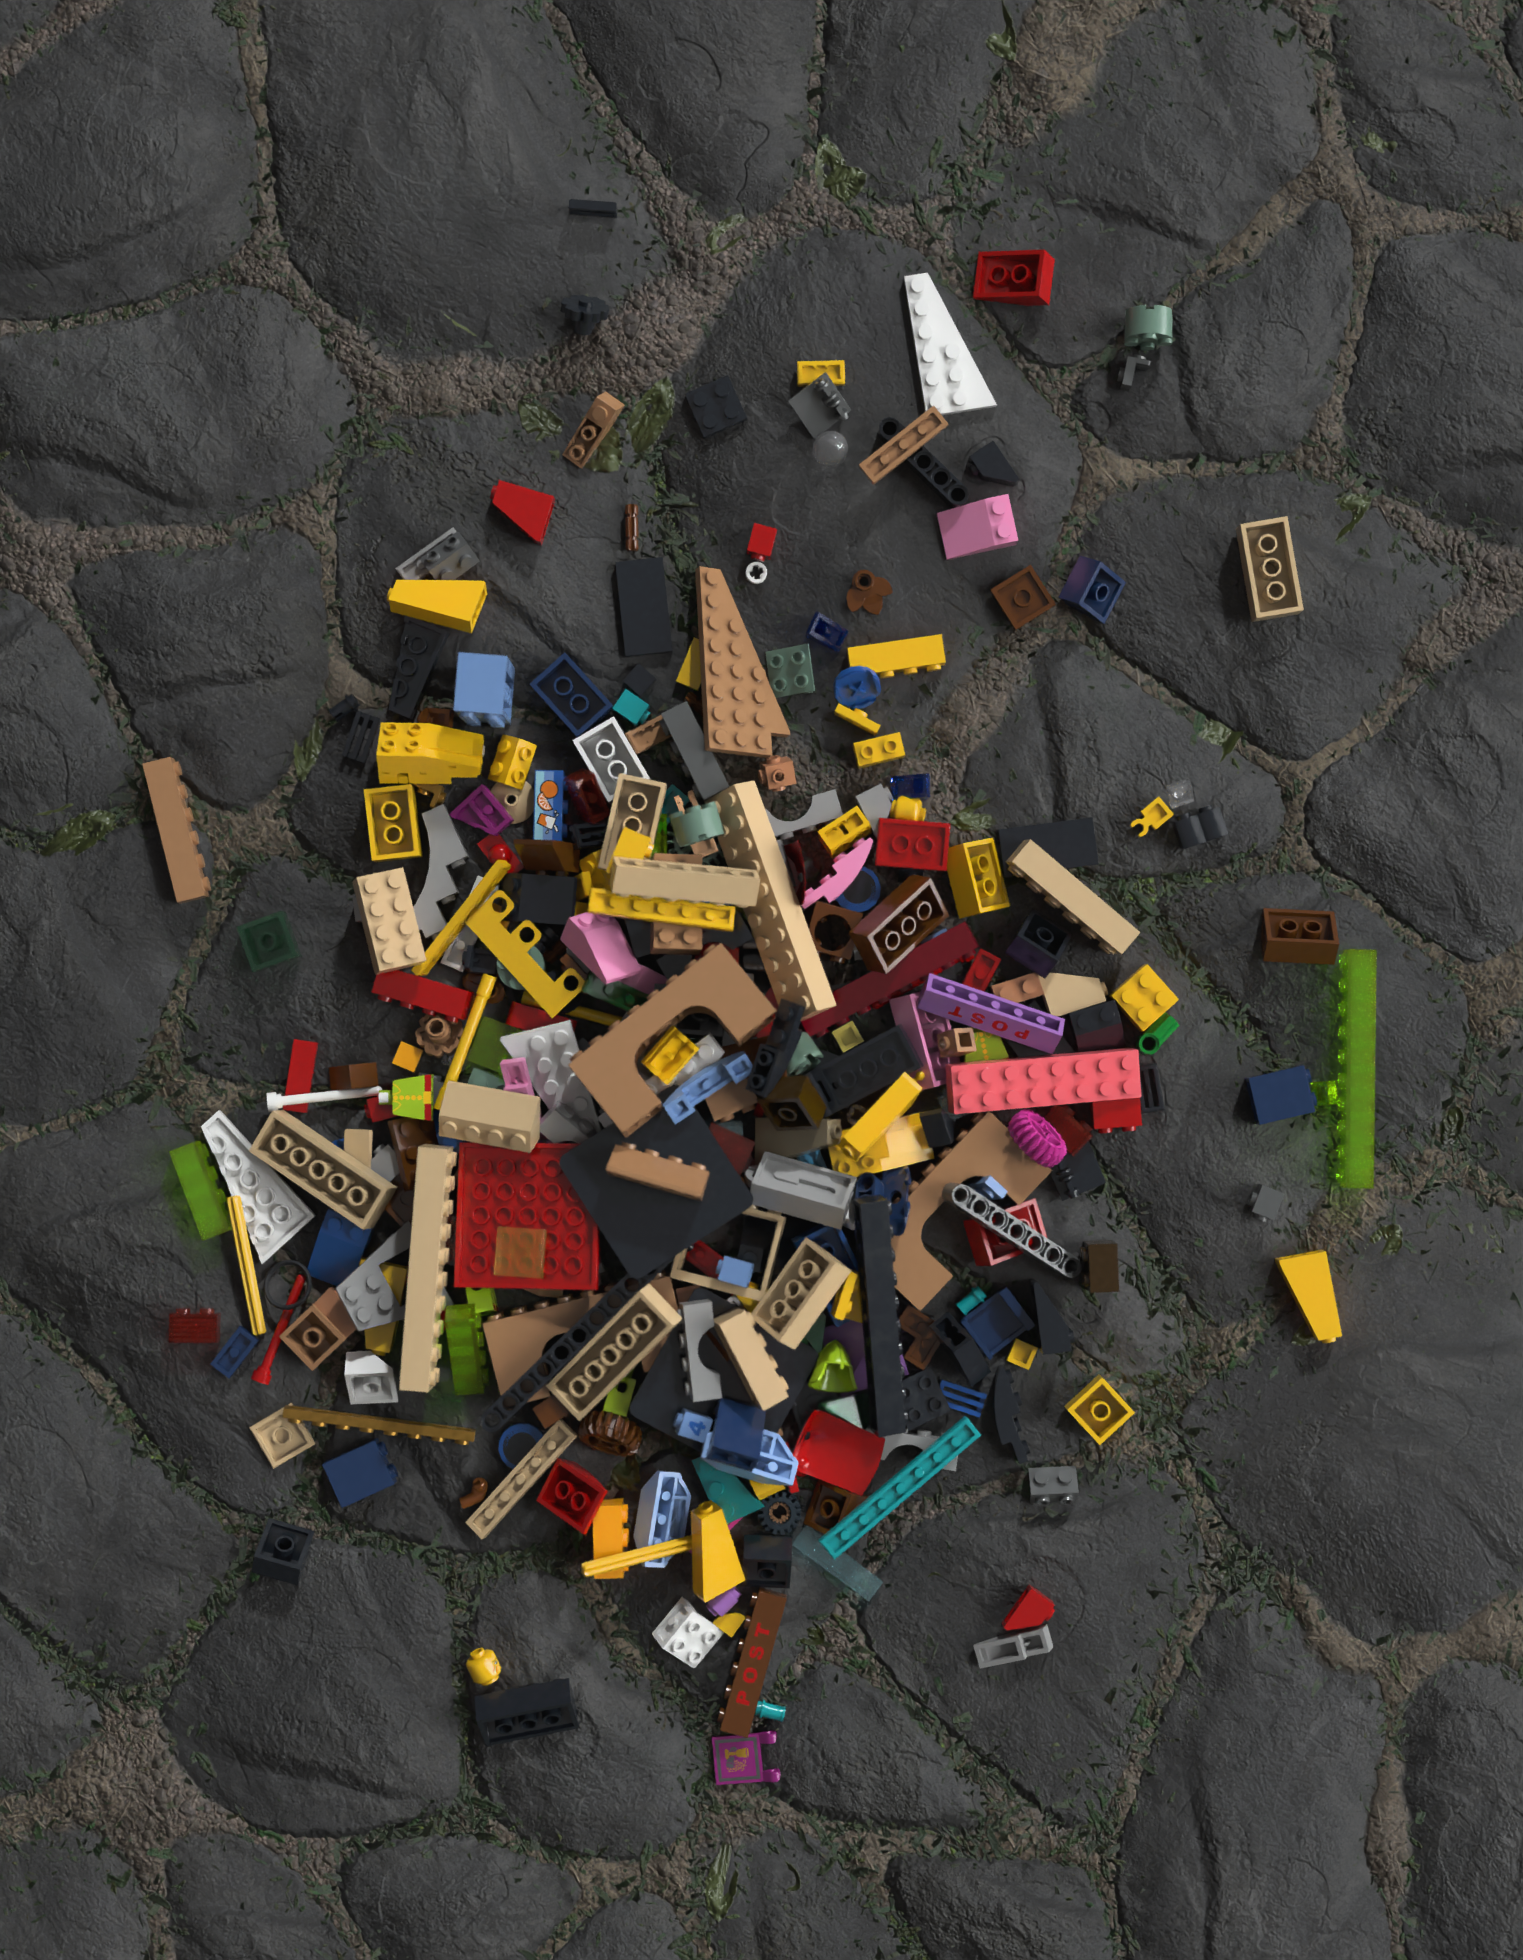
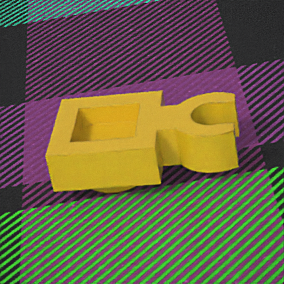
[1130,797,1174,837]

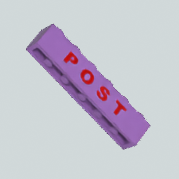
[917,973,1065,1054]

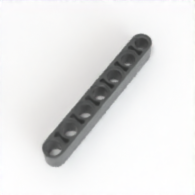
[942,1183,1082,1278]

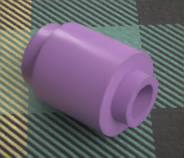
[706,1586,742,1617]

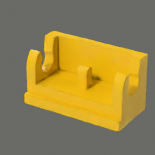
[641,1025,699,1085]

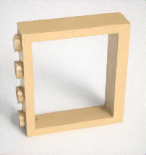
[670,1205,787,1301]

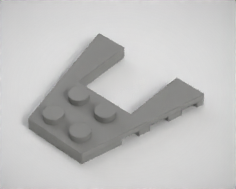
[335,1221,454,1331]

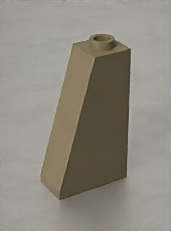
[755,1117,842,1166]

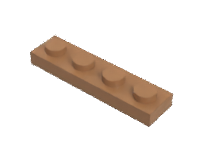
[859,406,948,485]

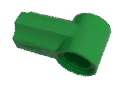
[1135,1012,1180,1056]

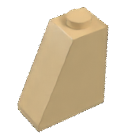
[1038,973,1108,1017]

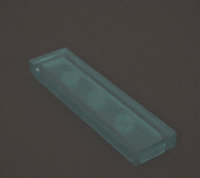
[792,1525,883,1601]

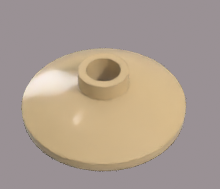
[491,781,534,824]

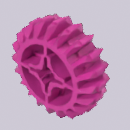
[1008,1109,1067,1168]

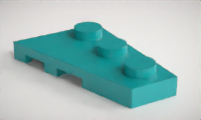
[692,1457,765,1524]

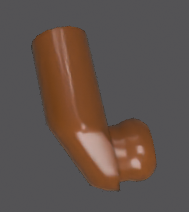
[459,1477,488,1509]

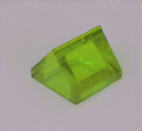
[1312,1080,1338,1106]

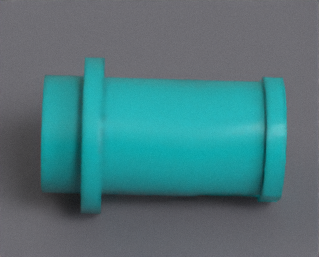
[956,1286,987,1315]
[754,1700,786,1722]

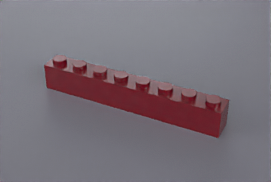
[801,921,979,1038]

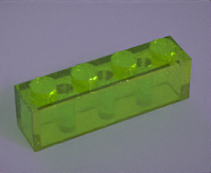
[169,1140,232,1241]
[445,1304,489,1395]

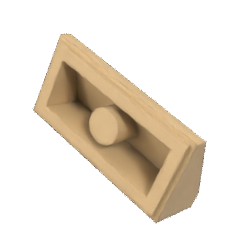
[344,1129,373,1169]

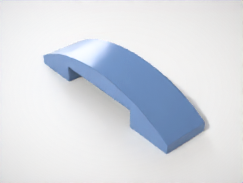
[663,1051,753,1124]

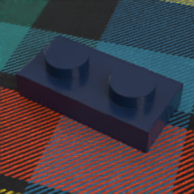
[210,1325,259,1379]

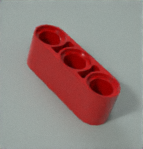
[505,1001,578,1032]

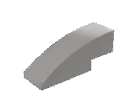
[973,1624,1053,1669]

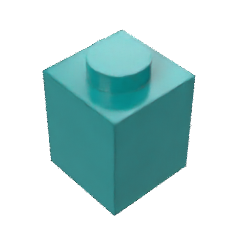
[612,689,651,727]

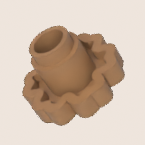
[415,1012,464,1058]

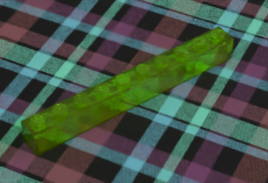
[1337,949,1377,1189]

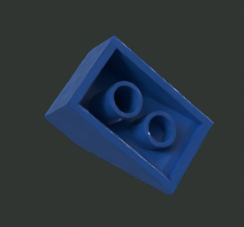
[307,1208,376,1286]

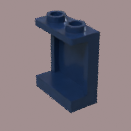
[1245,1065,1317,1125]
[959,1285,1036,1360]
[706,1398,766,1472]
[322,1438,398,1508]

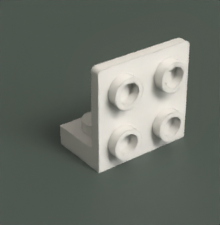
[652,1597,724,1668]

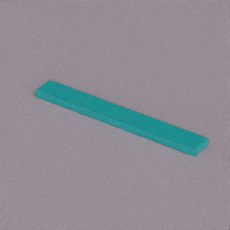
[818,1416,981,1560]

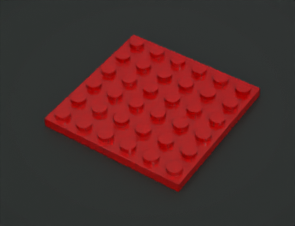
[454,1142,600,1290]

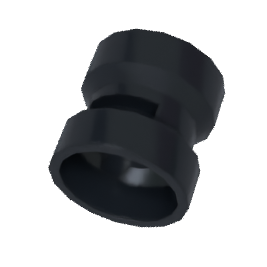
[527,924,560,954]

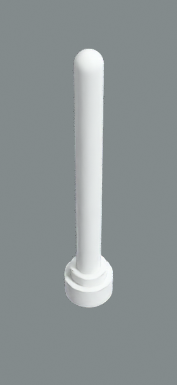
[267,1086,382,1112]

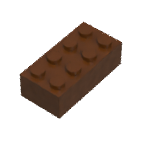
[849,874,949,974]

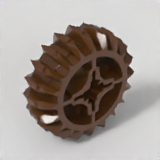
[578,1411,643,1457]

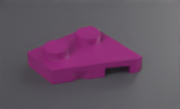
[449,784,514,836]

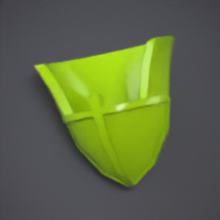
[807,1339,857,1393]

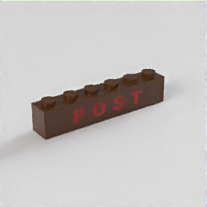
[717,1587,787,1738]

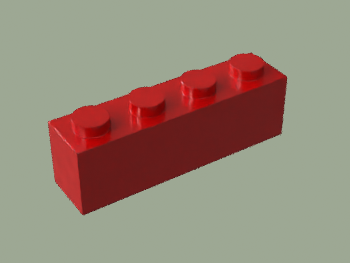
[371,970,474,1023]

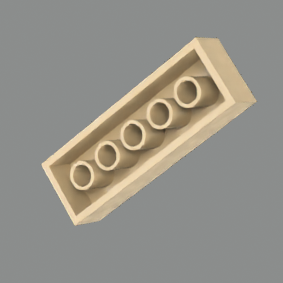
[1006,839,1140,955]
[249,1110,398,1230]
[546,1284,683,1421]

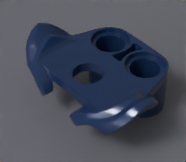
[855,1166,912,1236]

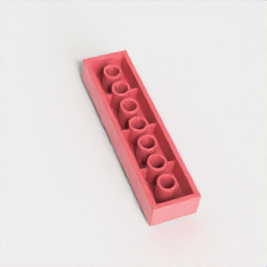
[945,1048,1141,1114]

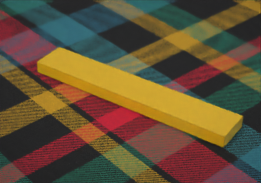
[411,860,512,976]
[587,888,735,932]

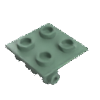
[765,644,815,698]

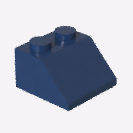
[1058,555,1126,624]

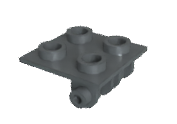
[788,372,851,439]

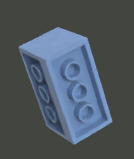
[454,652,515,728]

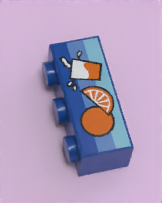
[533,770,569,841]

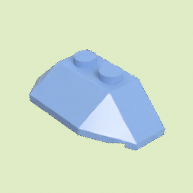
[700,1429,798,1486]
[634,1470,691,1568]

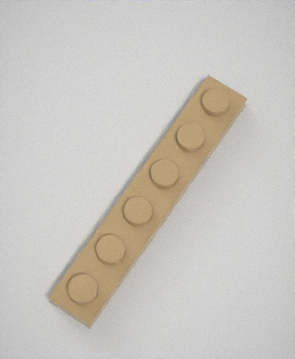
[465,1419,578,1539]

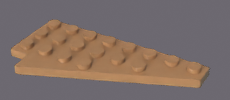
[695,566,790,758]

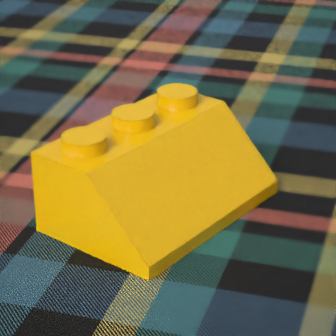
[947,838,1010,919]

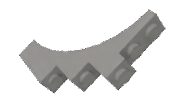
[413,804,469,941]

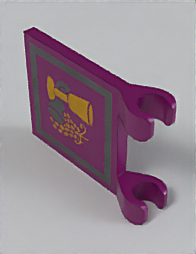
[712,1730,781,1785]

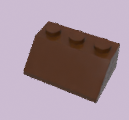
[1261,908,1339,965]

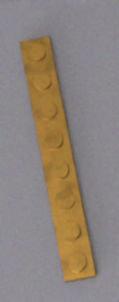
[282,1405,476,1445]

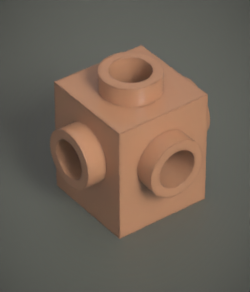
[758,755,797,792]

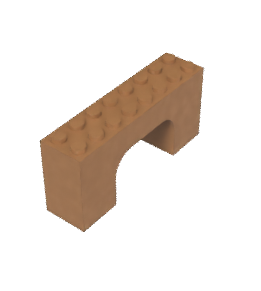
[568,943,776,1138]
[856,1111,1052,1311]
[483,1270,679,1407]

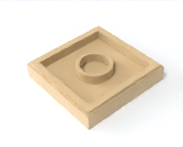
[249,1403,316,1469]

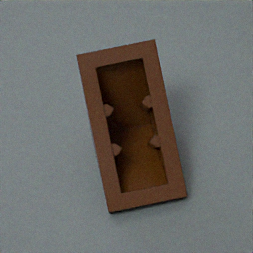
[329,1062,379,1091]

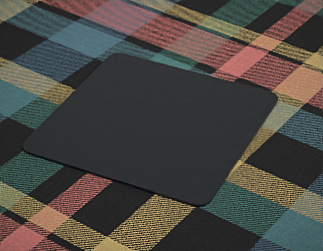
[559,1085,753,1279]
[630,1288,818,1453]

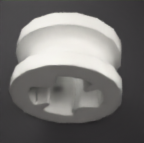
[746,562,767,584]

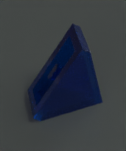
[805,611,848,652]
[891,773,930,800]

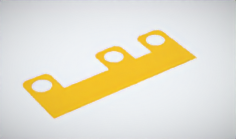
[465,890,585,1018]

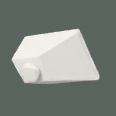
[344,1351,398,1404]

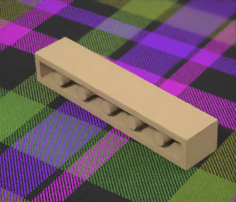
[609,856,760,908]

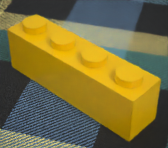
[847,634,946,678]

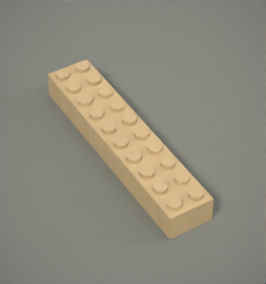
[704,781,837,1021]
[399,1144,457,1392]

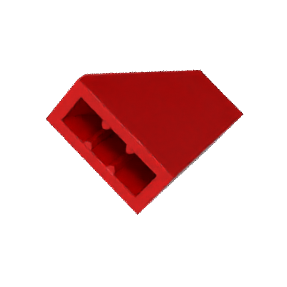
[490,480,555,546]

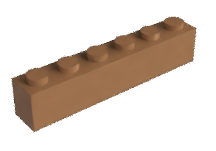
[142,757,211,904]

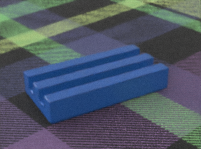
[939,1379,987,1418]

